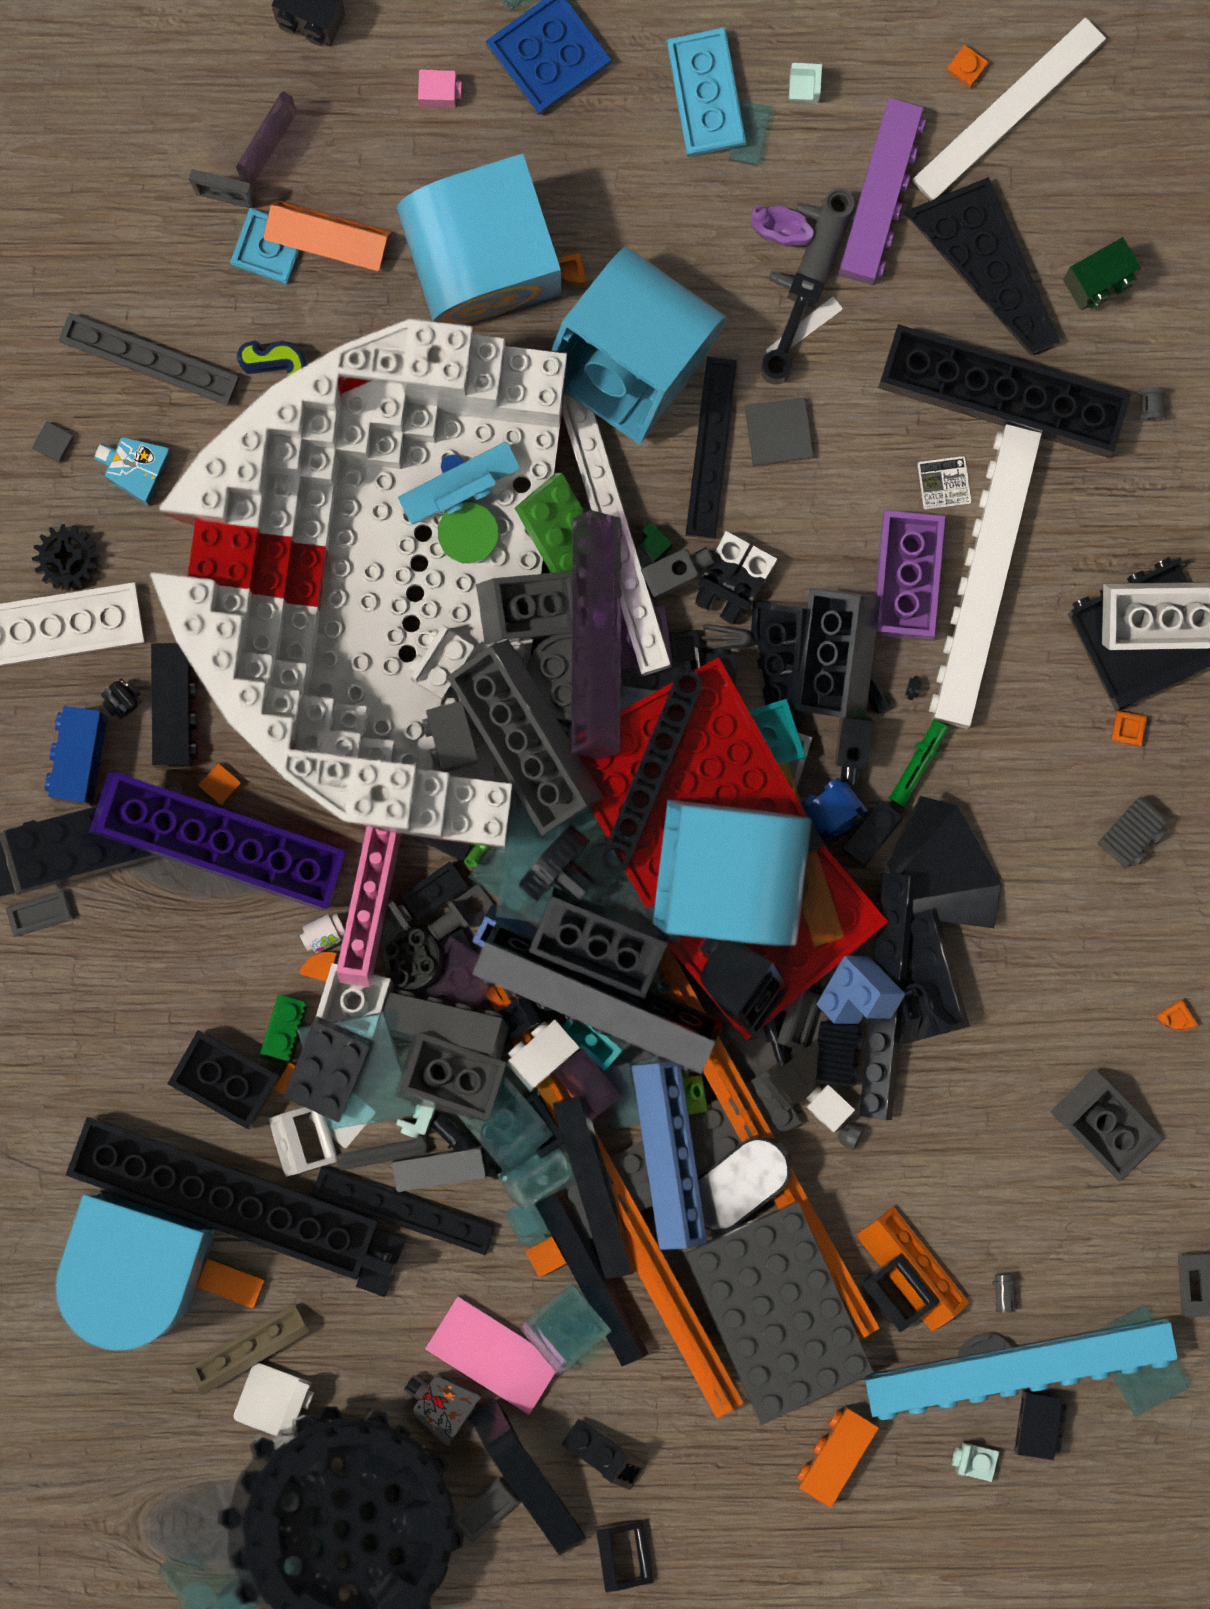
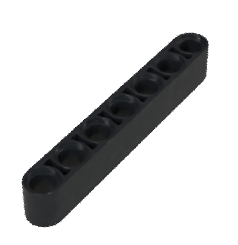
[602,670,702,872]

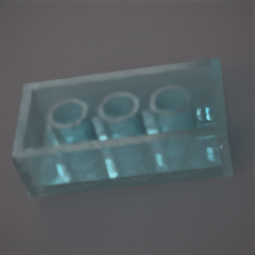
[456,1074,553,1174]

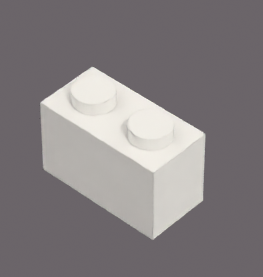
[507,1020,579,1092]

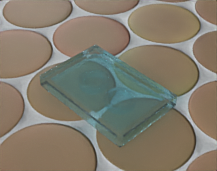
[1094,1305,1189,1417]

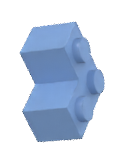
[816,956,905,1024]

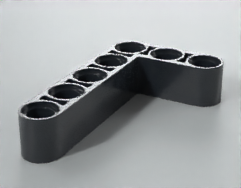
[470,1399,586,1556]

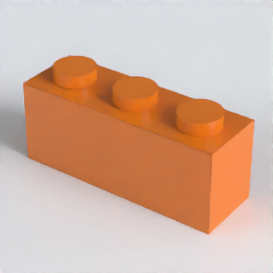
[796,1406,879,1508]

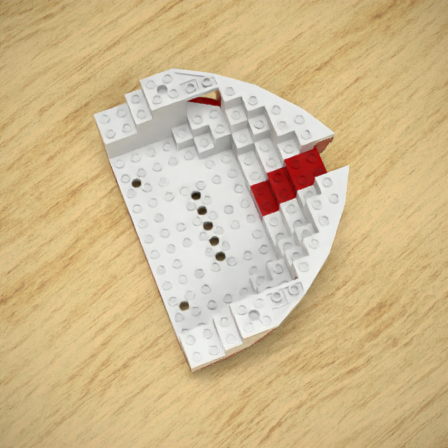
[151,319,567,848]

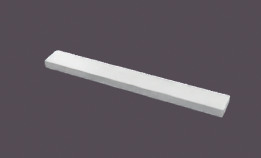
[912,17,1106,201]

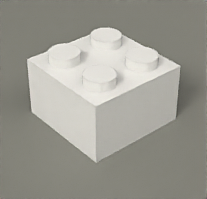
[316,963,395,1043]

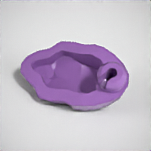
[751,205,814,247]

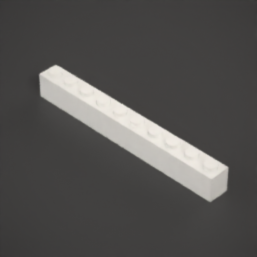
[929,424,1041,729]

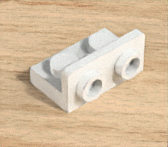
[409,625,475,700]

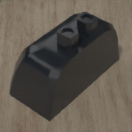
[699,938,789,1038]

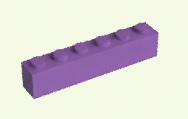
[838,98,926,285]

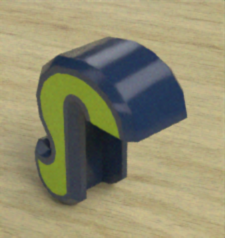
[237,341,307,376]

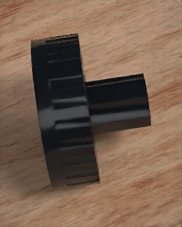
[518,825,596,903]

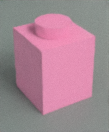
[418,70,462,108]

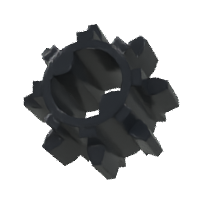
[101,678,141,719]

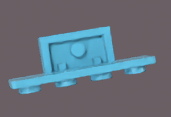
[398,442,520,524]

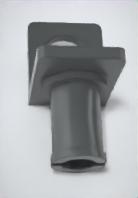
[427,885,494,942]

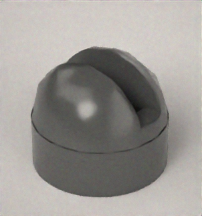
[838,1124,864,1151]

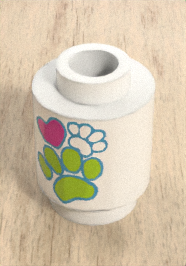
[300,913,345,954]

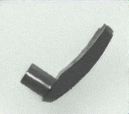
[700,624,755,652]

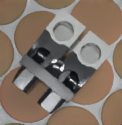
[695,531,777,625]

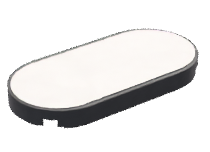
[698,1136,792,1231]

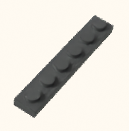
[58,313,239,406]

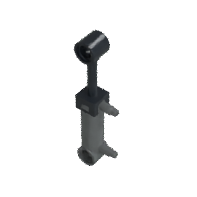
[761,188,855,385]

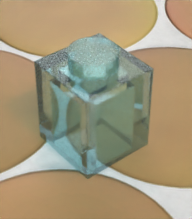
[504,1198,549,1248]

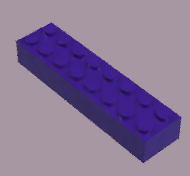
[89,772,346,910]

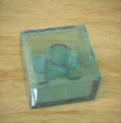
[520,1283,611,1376]

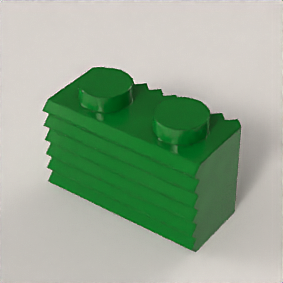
[260,994,309,1061]

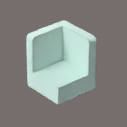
[788,63,822,103]

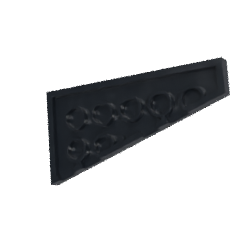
[905,177,1059,355]

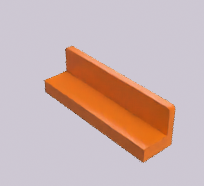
[263,200,392,271]
[857,1206,970,1331]

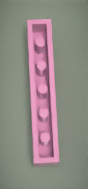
[336,826,402,988]

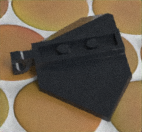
[876,796,1001,929]

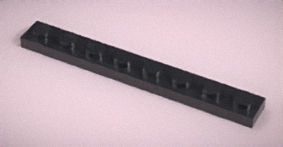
[859,872,916,1120]

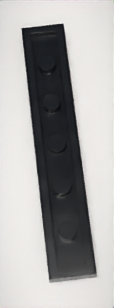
[685,357,737,540]
[553,1095,636,1279]
[311,1166,495,1255]
[535,1190,648,1367]

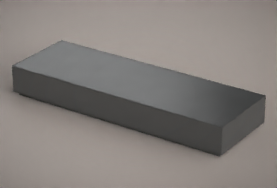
[391,1146,488,1192]

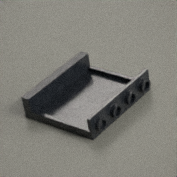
[1068,557,1210,712]

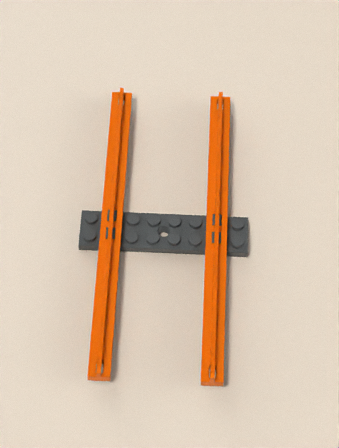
[481,901,880,1419]

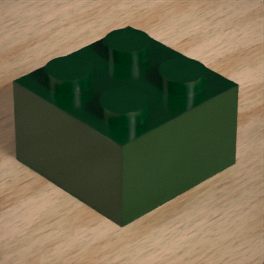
[1063,237,1141,310]

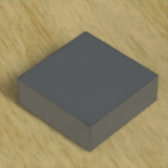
[32,421,74,463]

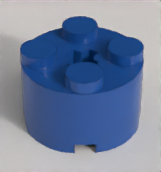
[800,778,868,844]

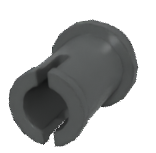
[992,1274,1017,1313]

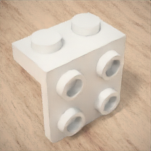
[234,1362,314,1436]

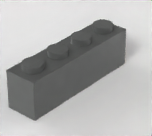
[377,991,510,1060]

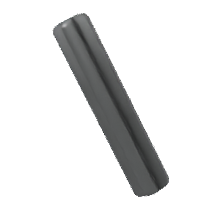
[337,1138,428,1170]

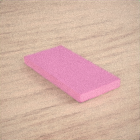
[425,1296,562,1415]

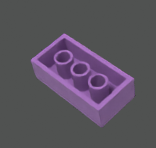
[875,510,945,641]

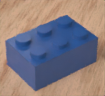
[45,705,108,807]

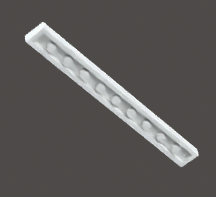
[562,393,672,676]

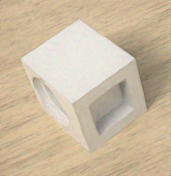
[806,1085,855,1132]

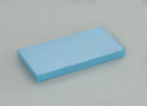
[666,27,747,157]

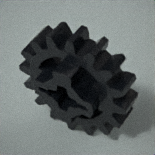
[32,524,100,591]

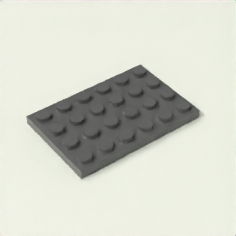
[684,1201,873,1425]

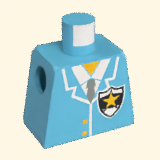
[94,437,172,506]

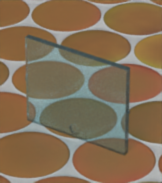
[297,1012,416,1130]

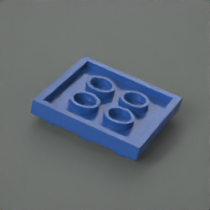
[486,0,611,115]

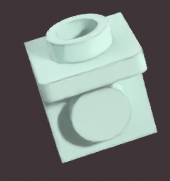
[396,1104,436,1139]
[952,1442,999,1482]

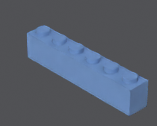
[632,1060,707,1250]

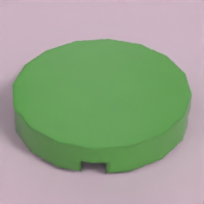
[438,502,498,564]

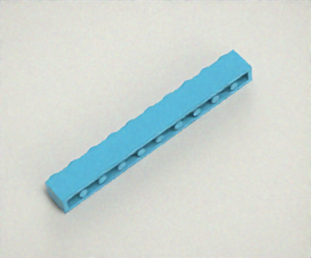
[864,1319,1178,1420]

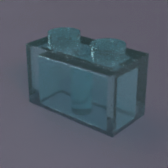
[497,1149,574,1209]

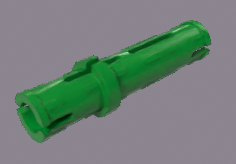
[888,719,950,808]

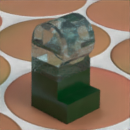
[636,522,672,568]

